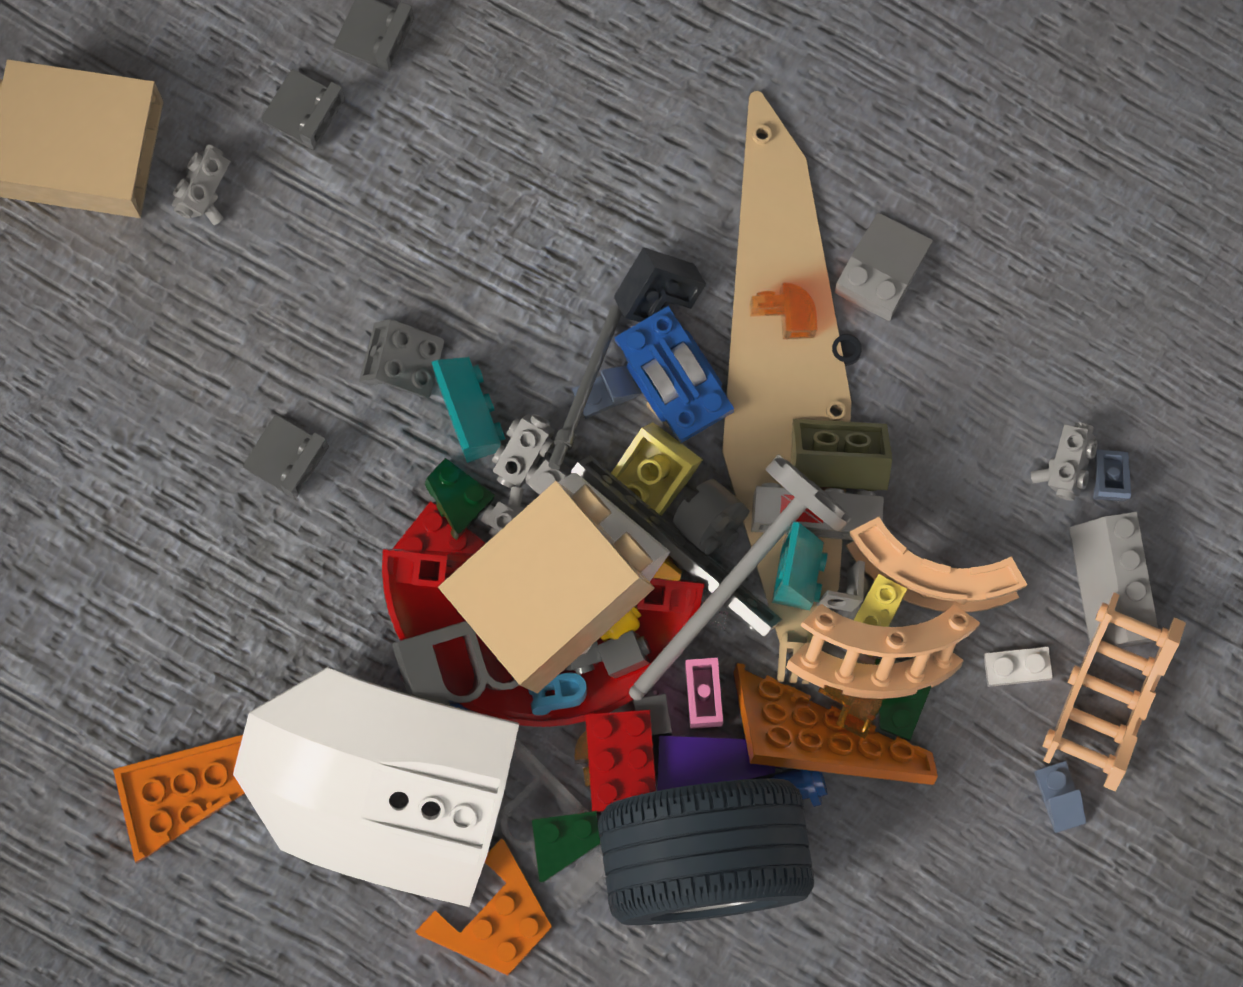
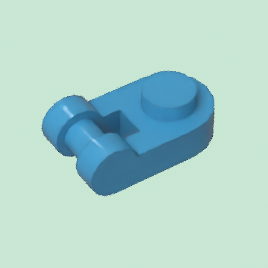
[528,673,587,715]

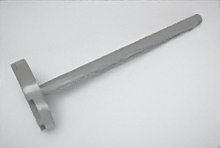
[629,454,852,700]

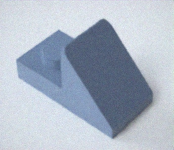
[572,366,642,419]
[1093,450,1131,502]
[1034,761,1086,833]

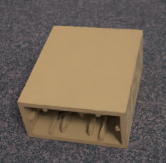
[0,60,163,218]
[438,481,654,694]

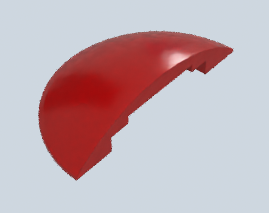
[382,549,704,727]

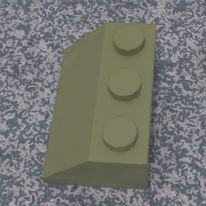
[791,419,892,491]

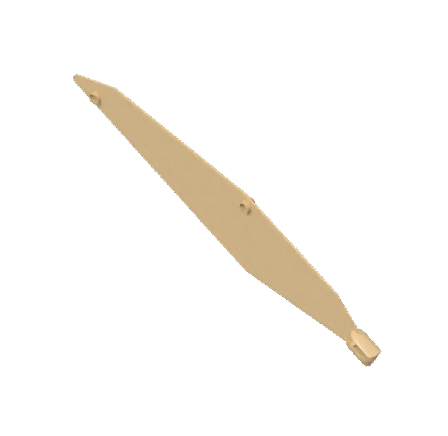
[722,91,852,684]

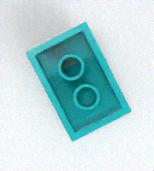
[772,521,828,610]

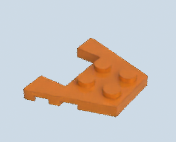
[415,838,552,976]

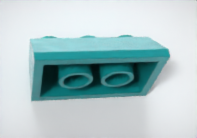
[431,357,505,463]

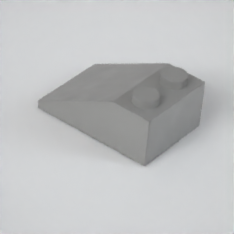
[835,212,933,322]

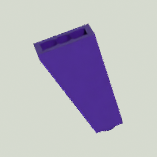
[657,736,781,791]

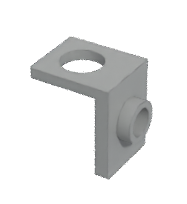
[816,560,868,612]

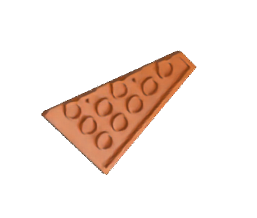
[733,663,938,785]

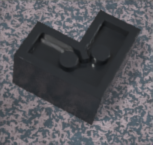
[614,247,706,322]

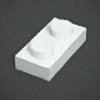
[984,647,1053,687]

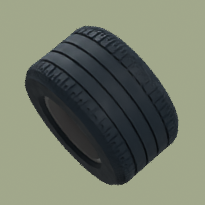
[598,779,814,925]

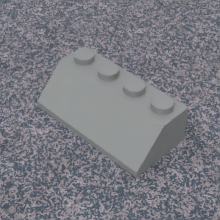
[1069,512,1158,648]

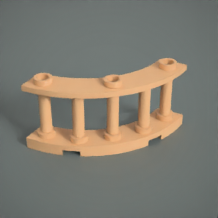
[846,517,1027,613]
[1042,593,1186,792]
[786,604,980,699]

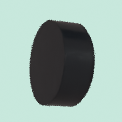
[832,334,862,366]

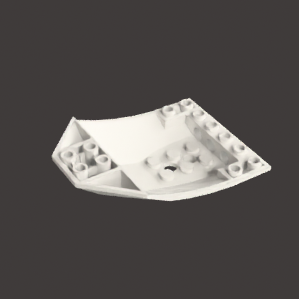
[233,667,519,907]

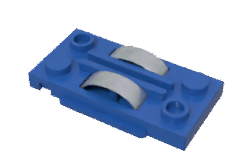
[614,306,734,444]

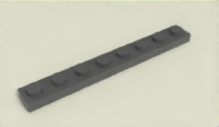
[571,455,782,637]

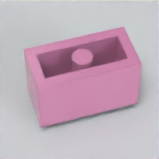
[685,657,723,729]

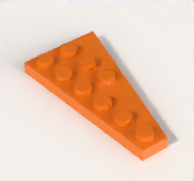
[113,735,245,864]

